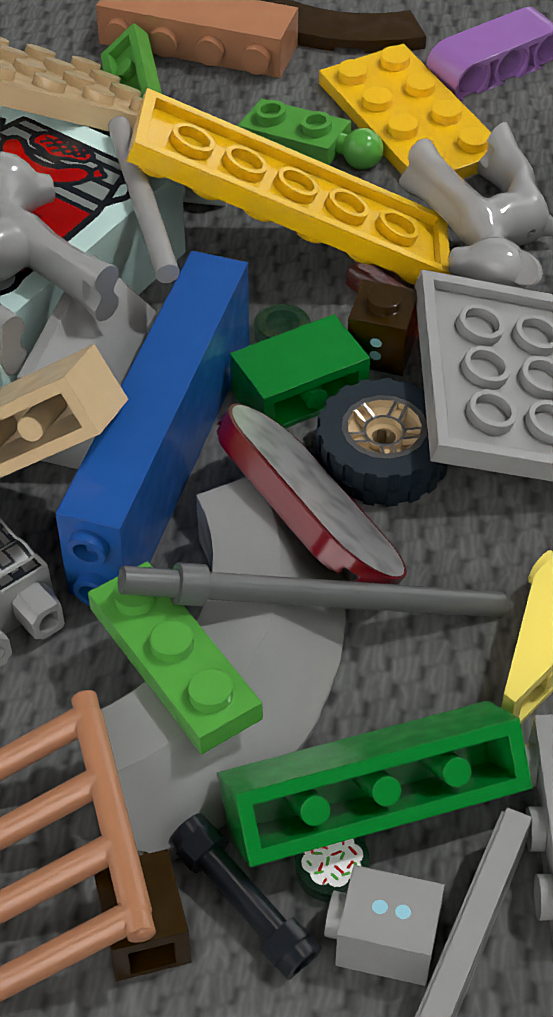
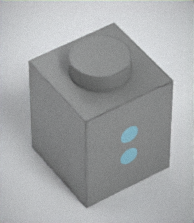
[324,865,445,986]

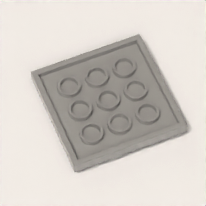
[414,270,553,481]

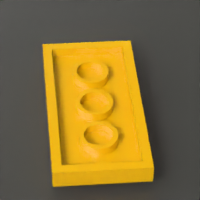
[319,43,491,179]

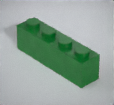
[216,700,533,867]

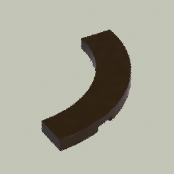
[260,0,426,53]

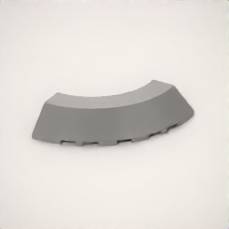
[101,477,346,861]

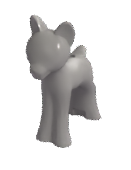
[399,122,553,288]
[0,151,119,376]

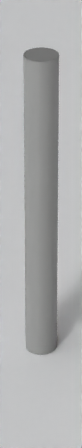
[108,116,180,283]

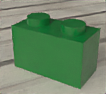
[230,314,370,429]

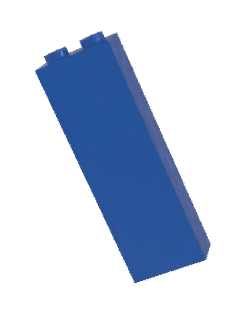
[55,251,250,605]

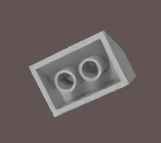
[17,255,157,469]

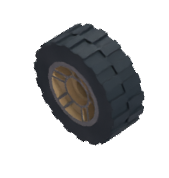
[316,378,448,507]

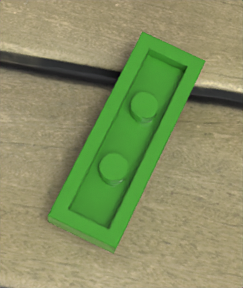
[88,561,263,755]

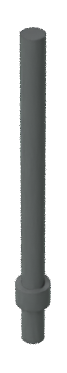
[118,562,507,618]

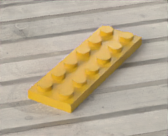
[126,88,451,285]

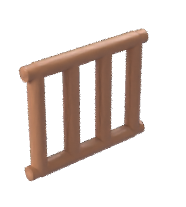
[0,690,156,1002]

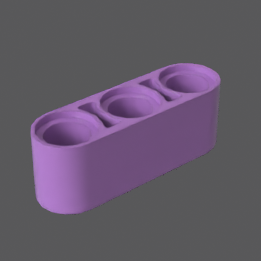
[426,7,553,101]

